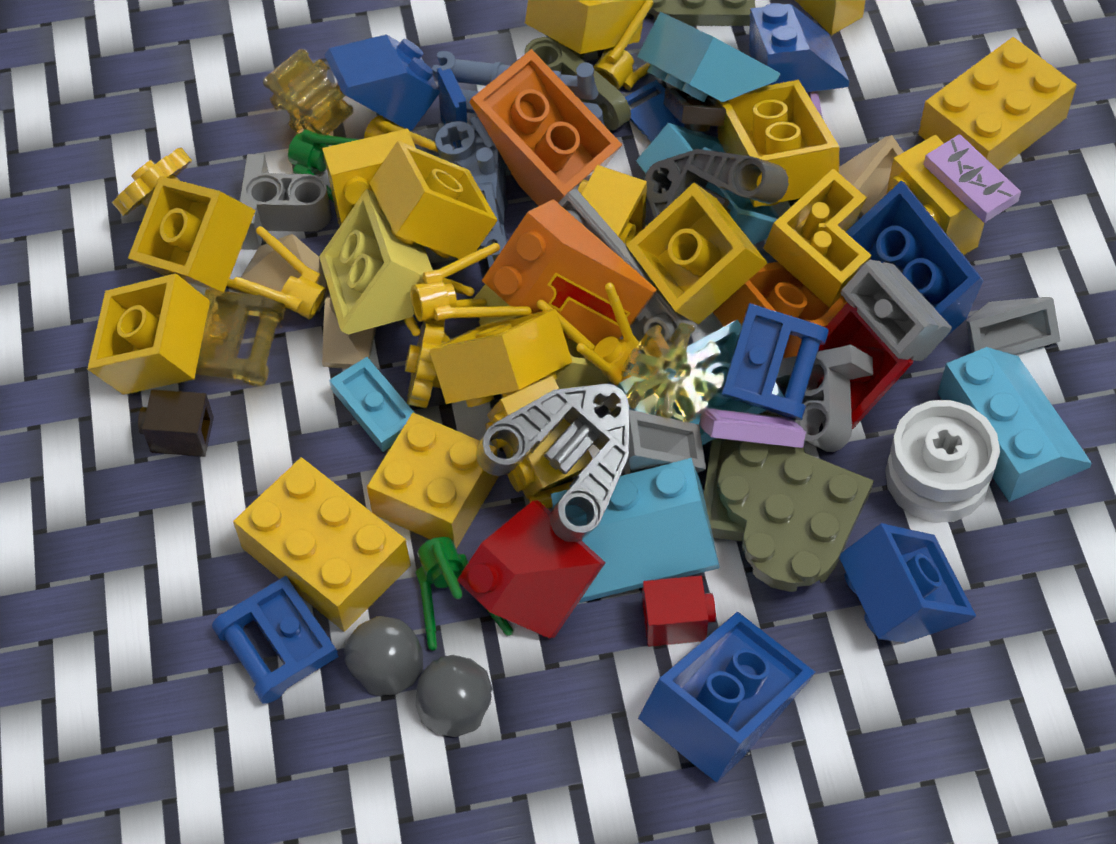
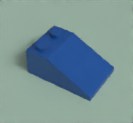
[638,611,815,783]

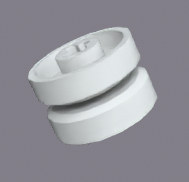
[885,400,1000,523]

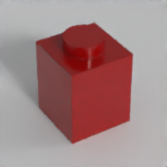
[642,576,716,647]

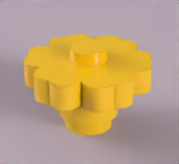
[112,147,192,216]
[405,319,445,408]

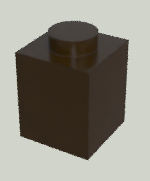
[138,389,214,457]

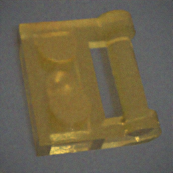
[195,289,286,386]

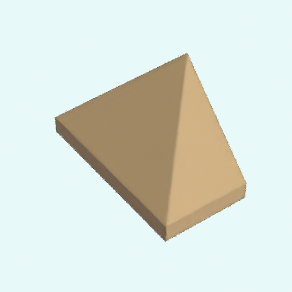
[839,135,903,218]
[241,234,330,311]
[322,295,376,369]

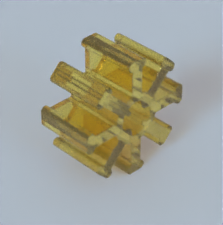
[263,49,354,135]
[621,323,724,422]

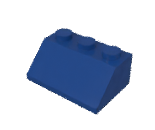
[846,181,984,340]

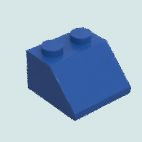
[749,3,849,92]
[324,34,441,132]
[839,523,976,643]

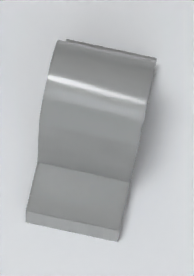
[240,154,332,250]
[775,345,873,452]

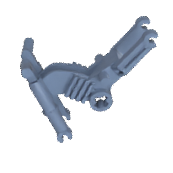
[432,51,605,268]

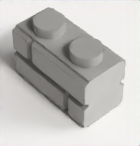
[841,260,952,361]

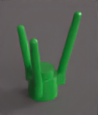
[288,129,359,203]
[415,537,513,651]

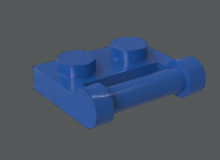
[720,303,829,420]
[212,576,338,704]

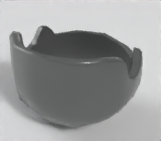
[344,616,423,696]
[416,655,493,737]

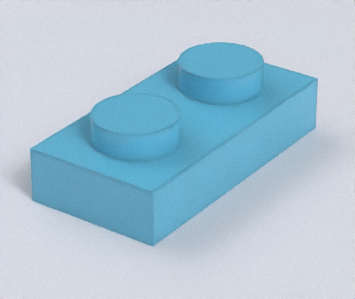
[329,357,415,452]

